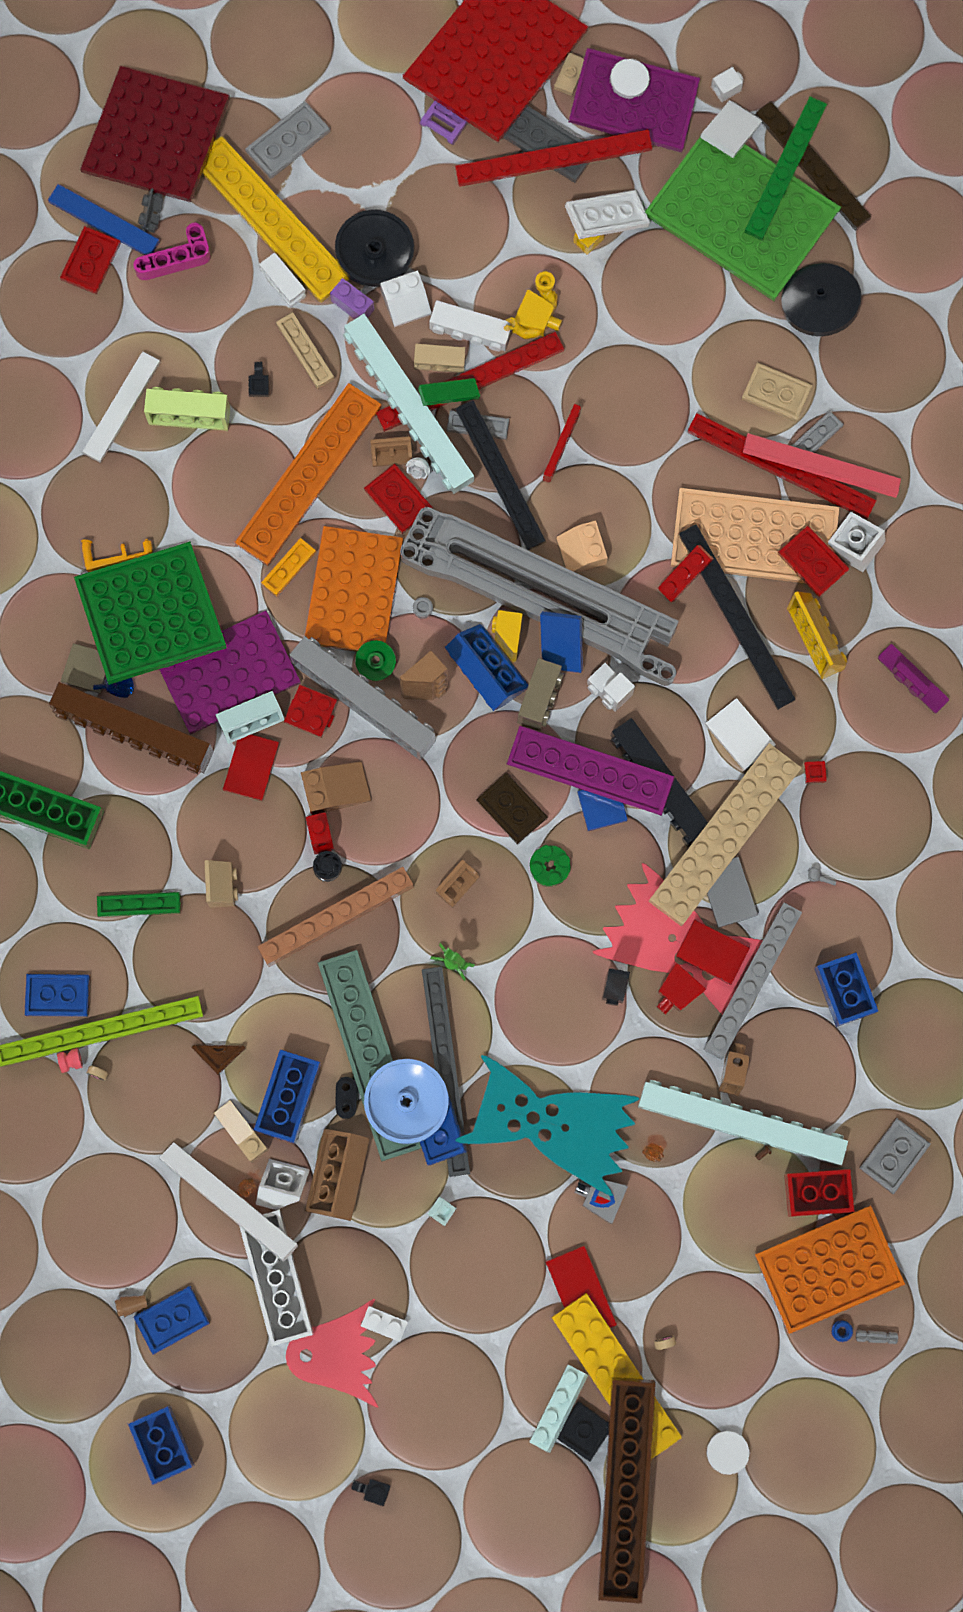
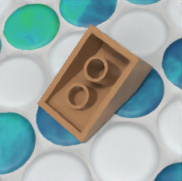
[301,762,371,815]

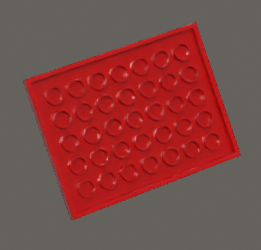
[403,0,588,142]

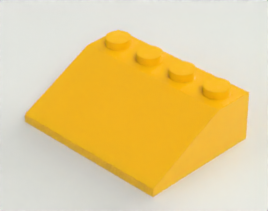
[787,591,847,680]

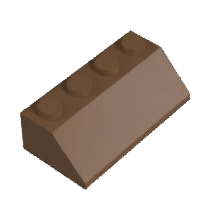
[400,651,448,700]
[305,1129,370,1221]

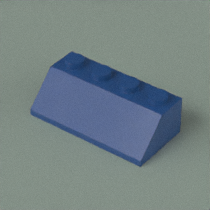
[444,624,529,711]

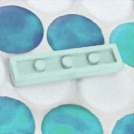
[530,1365,588,1453]

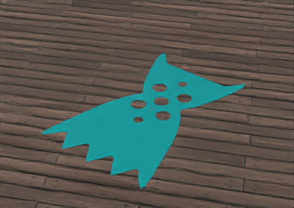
[455,1055,639,1196]

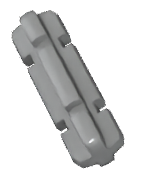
[856,1330,898,1344]

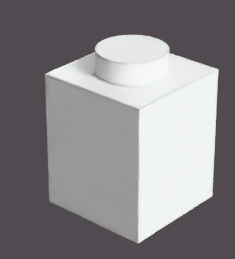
[711,67,743,102]

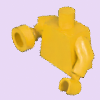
[504,271,562,339]

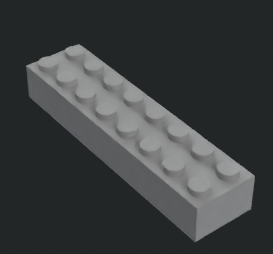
[290,636,435,761]

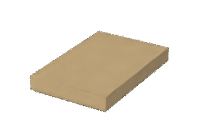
[741,363,812,422]

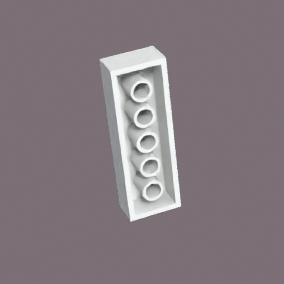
[239,1210,314,1347]

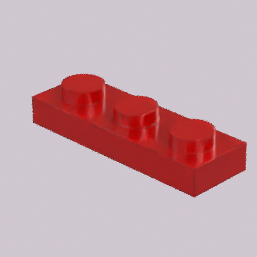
[658,545,713,602]

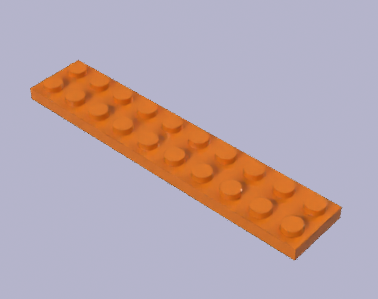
[234,383,382,566]

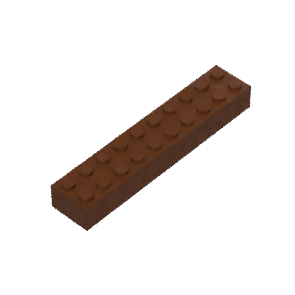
[598,1377,656,1604]

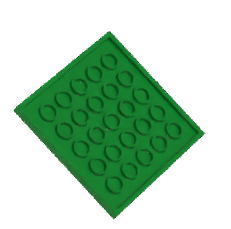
[74,542,227,685]

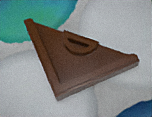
[191,1045,246,1075]

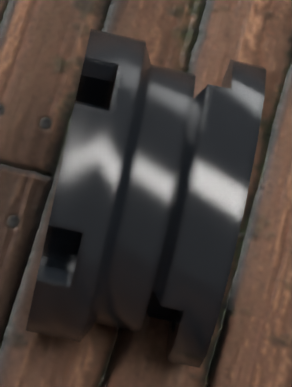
[313,851,342,882]

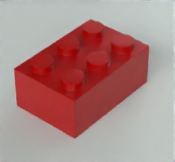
[784,1169,854,1217]

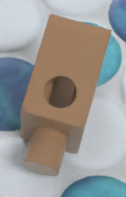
[718,1043,749,1096]

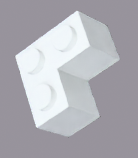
[587,663,635,712]

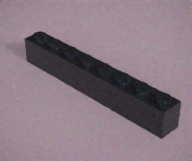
[610,718,708,848]

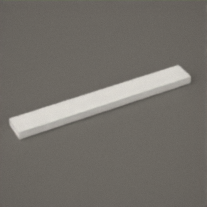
[159,1142,298,1262]

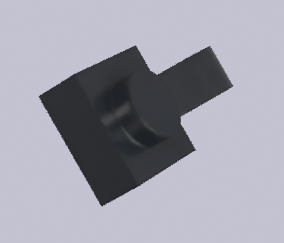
[248,362,269,397]
[351,1478,390,1507]

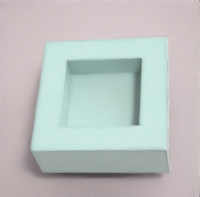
[428,1197,456,1226]

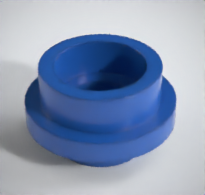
[831,1320,853,1342]

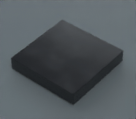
[557,1401,609,1462]

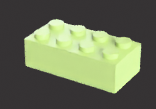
[144,387,230,431]

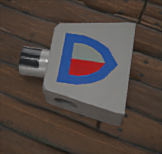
[574,1180,628,1224]

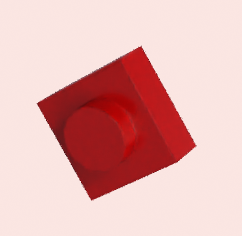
[804,761,827,784]

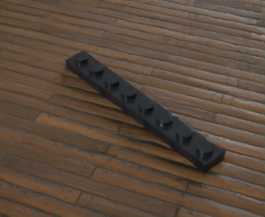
[455,400,546,551]

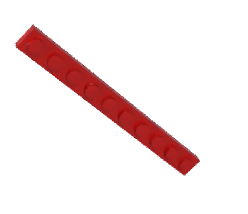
[455,129,652,187]
[376,332,564,432]
[687,413,877,520]

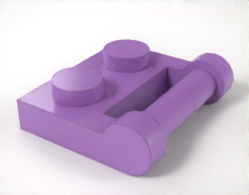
[420,101,468,145]

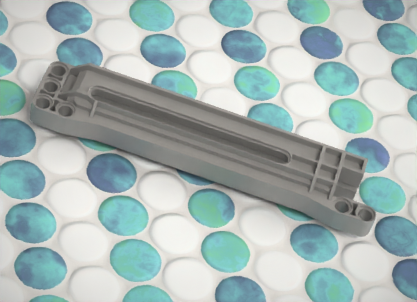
[400,507,679,686]

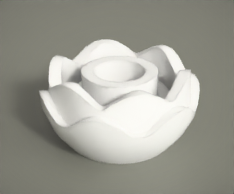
[406,457,430,479]

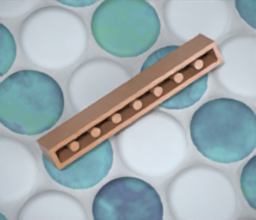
[257,867,414,967]

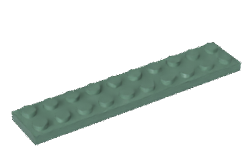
[318,950,422,1162]

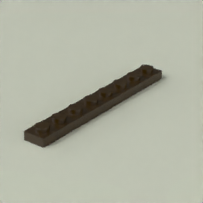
[755,101,871,231]

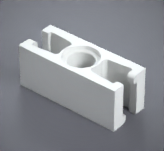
[259,253,306,308]

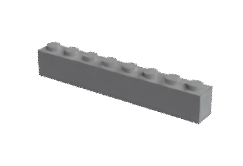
[704,903,802,1060]

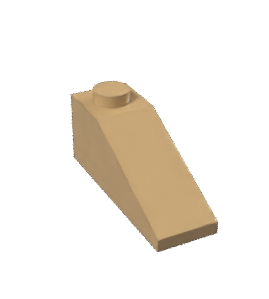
[214,1100,269,1163]

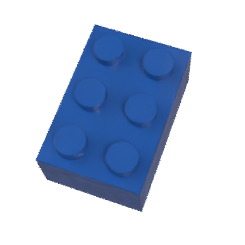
[814,952,878,1027]
[128,1406,195,1485]

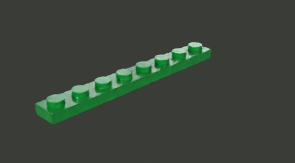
[744,96,827,240]

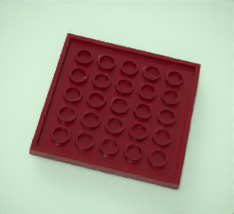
[80,66,230,203]

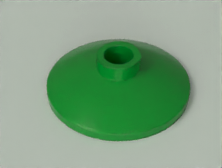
[355,640,396,681]

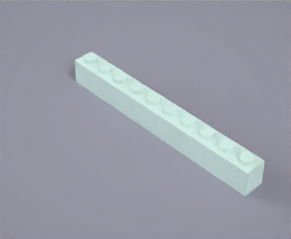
[343,314,474,494]
[638,1080,848,1166]

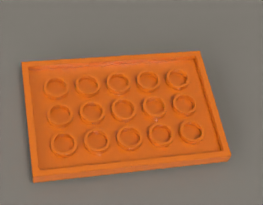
[305,526,403,652]
[754,1206,905,1334]

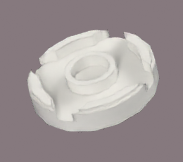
[610,59,649,99]
[706,1431,750,1475]

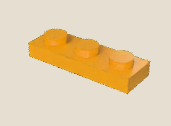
[261,538,316,597]

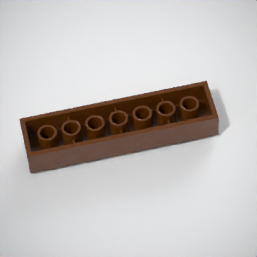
[49,682,214,774]

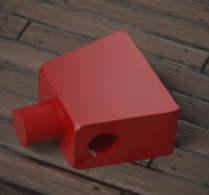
[306,812,335,855]
[656,963,706,1015]

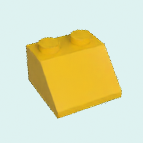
[492,610,522,662]

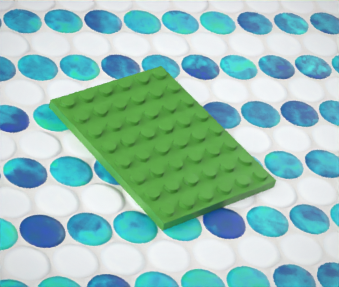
[644,136,841,301]

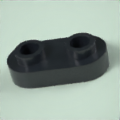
[335,1077,357,1119]

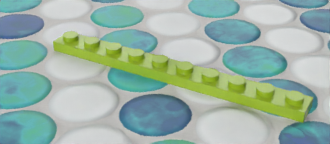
[0,996,204,1067]

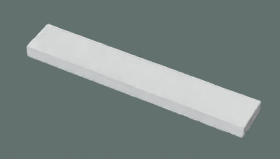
[82,351,160,463]

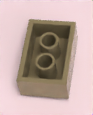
[517,658,564,731]

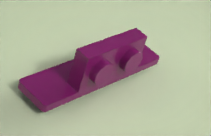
[878,644,949,714]

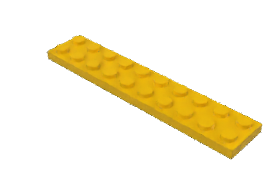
[202,136,350,303]

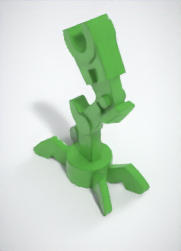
[430,943,475,981]

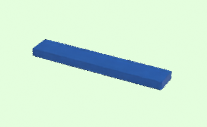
[48,184,160,255]

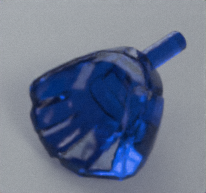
[93,678,134,698]

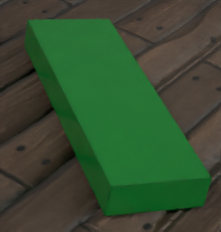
[418,378,480,406]

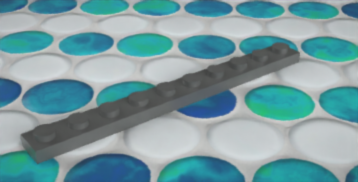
[422,967,470,1177]

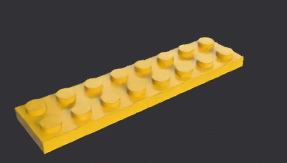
[551,1293,682,1459]

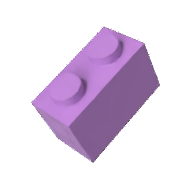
[330,278,374,319]

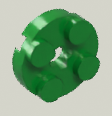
[529,845,571,887]

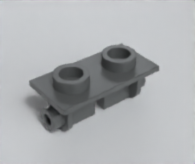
[138,188,163,233]

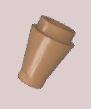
[115,1295,147,1318]

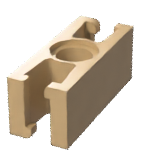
[414,344,465,373]

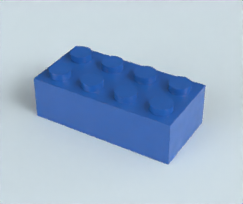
[254,1050,321,1144]

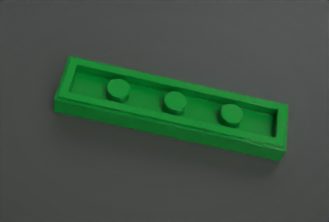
[97,892,181,917]

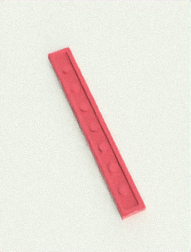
[743,433,901,498]

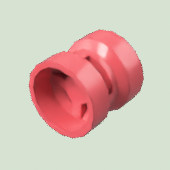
[57,1048,83,1073]

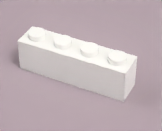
[429,300,512,351]

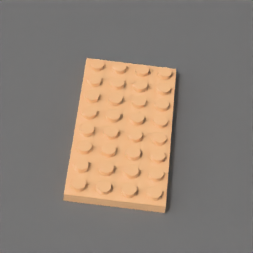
[670,488,839,583]

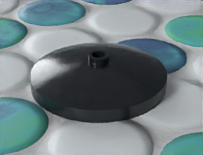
[335,210,414,287]
[781,263,861,337]

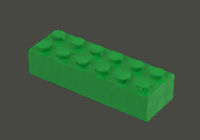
[0,771,104,849]

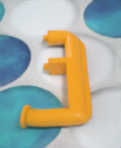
[81,539,153,572]

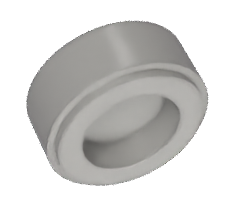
[413,597,433,619]

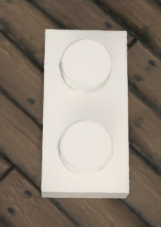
[361,1306,408,1342]

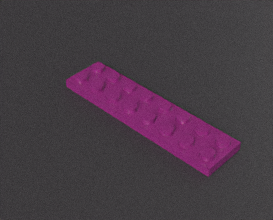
[507,726,675,816]

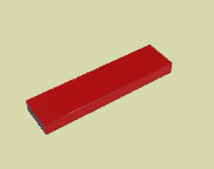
[543,404,581,483]

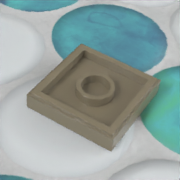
[61,643,106,694]

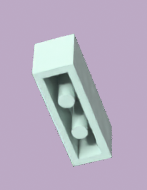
[216,691,284,744]

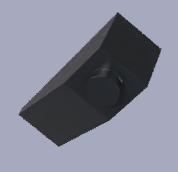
[602,968,630,1006]

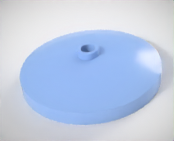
[364,1059,449,1144]

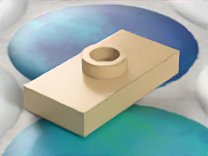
[554,53,584,96]

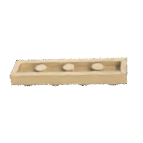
[276,312,334,389]

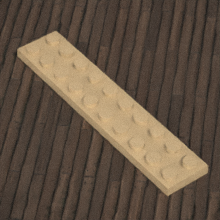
[649,743,801,926]

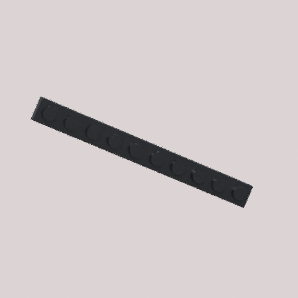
[678,524,796,710]

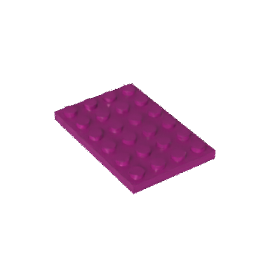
[568,48,700,153]
[159,611,301,735]

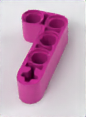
[133,223,211,280]

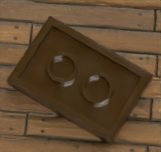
[476,773,548,845]

